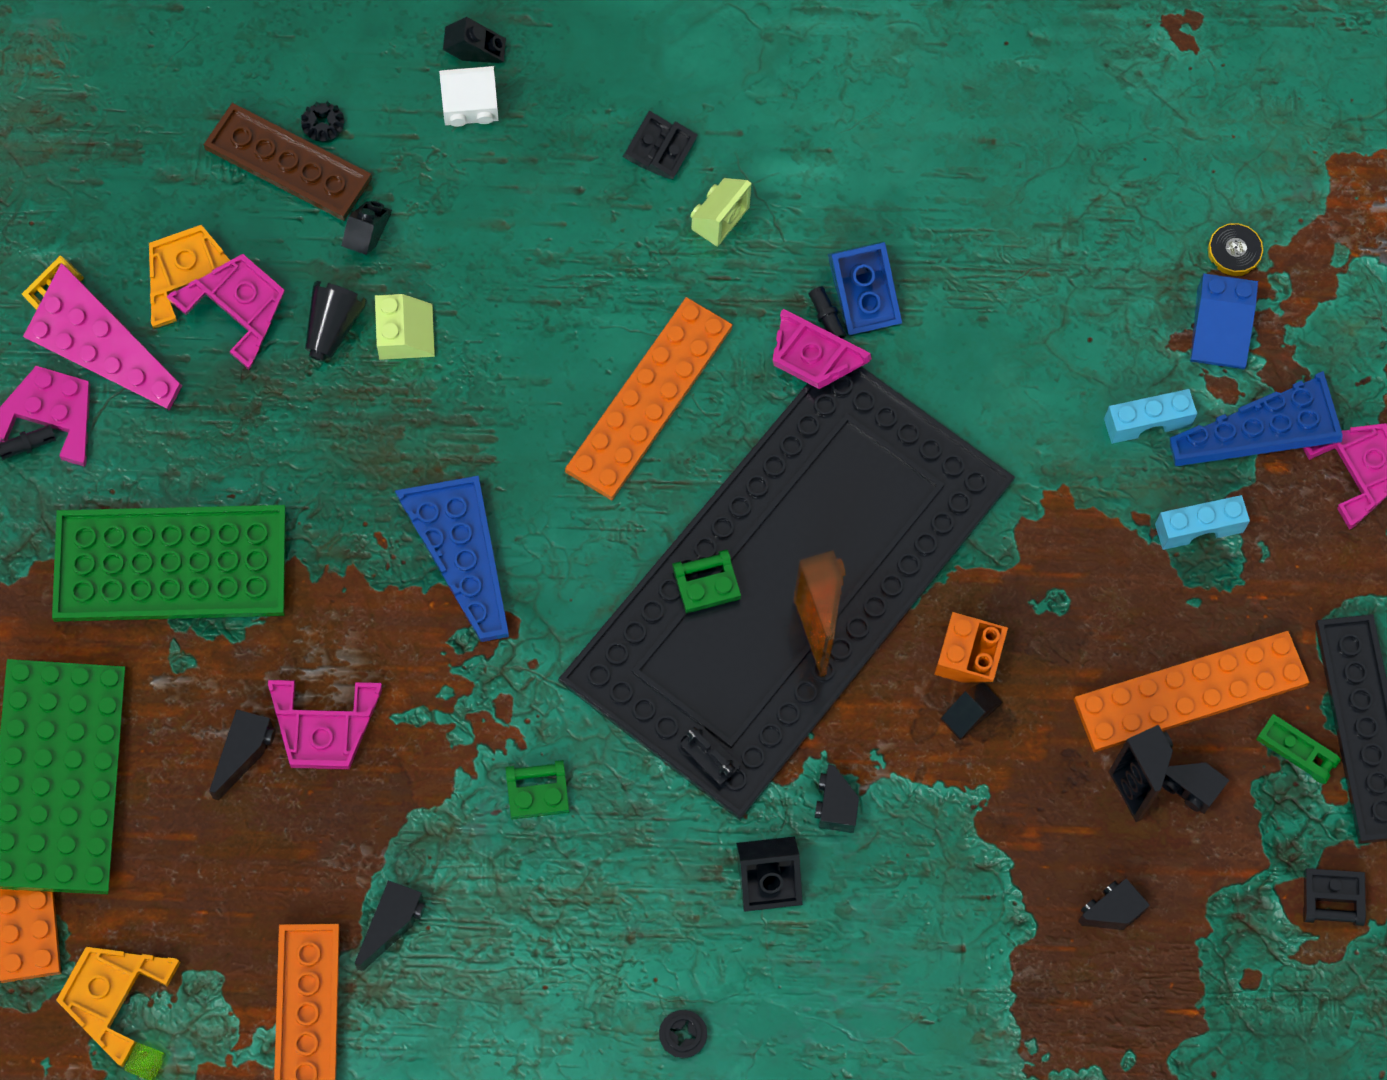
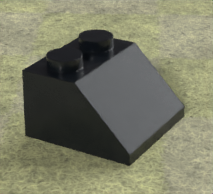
[736,836,803,912]

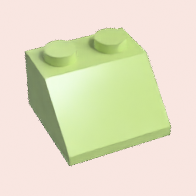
[690,178,752,247]
[375,294,435,360]

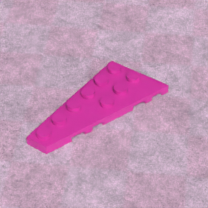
[23,263,183,410]

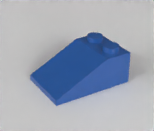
[828,242,902,335]
[1190,273,1258,369]

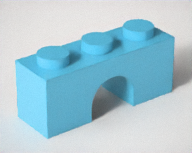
[1104,389,1197,444]
[1155,495,1250,550]

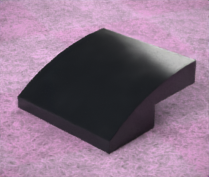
[622,111,698,180]

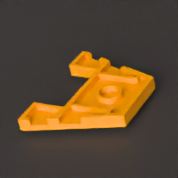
[149,225,230,329]
[56,947,180,1067]

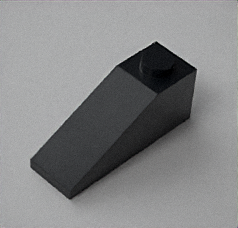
[209,709,276,800]
[355,880,426,971]

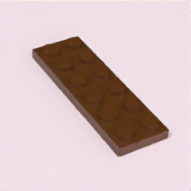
[203,103,372,221]

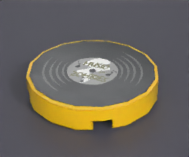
[1207,223,1263,276]

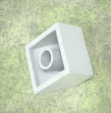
[439,66,498,127]

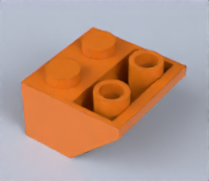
[934,612,1008,683]

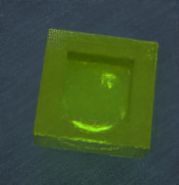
[124,1042,166,1080]

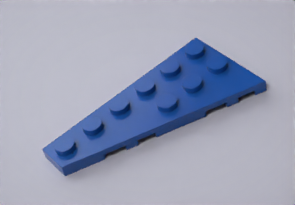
[1170,371,1343,466]
[395,476,509,642]

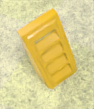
[22,255,84,310]

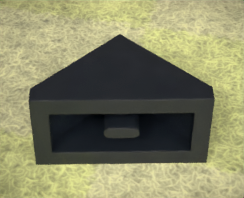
[941,682,1003,740]

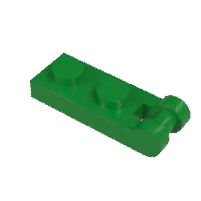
[1256,714,1341,784]

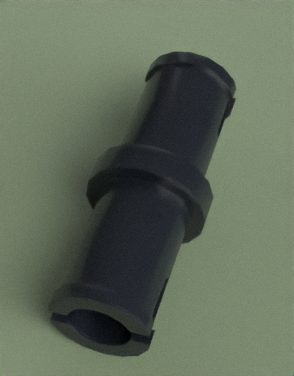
[808,286,847,339]
[0,424,56,461]

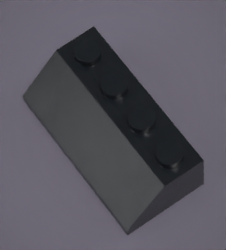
[1109,725,1173,822]

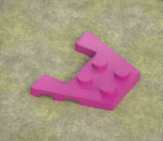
[167,254,285,370]
[0,366,90,467]
[1303,423,1387,530]
[268,680,382,769]

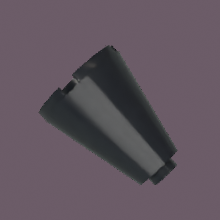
[305,281,367,362]

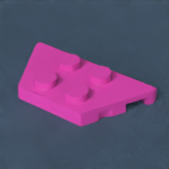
[773,309,871,389]

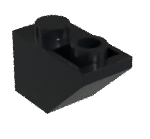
[443,17,506,63]
[341,201,392,255]
[1162,762,1229,814]
[814,764,859,833]
[1078,879,1150,930]

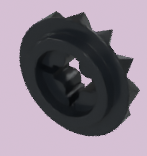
[301,101,344,142]
[659,1010,707,1059]

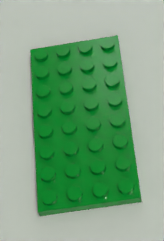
[52,505,286,622]
[0,659,125,894]

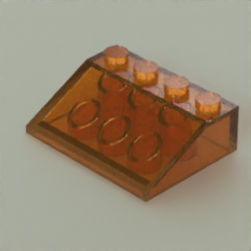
[793,551,846,676]

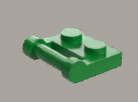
[672,549,741,613]
[505,760,569,820]

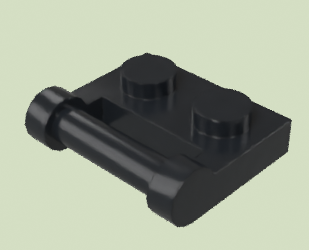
[1303,868,1366,926]

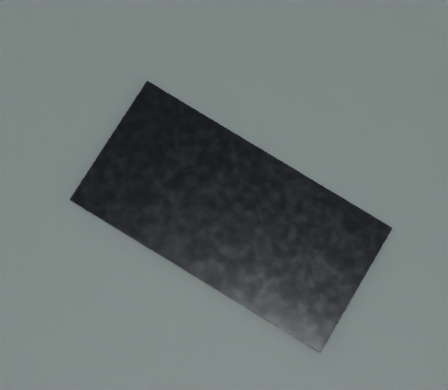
[558,367,1015,820]

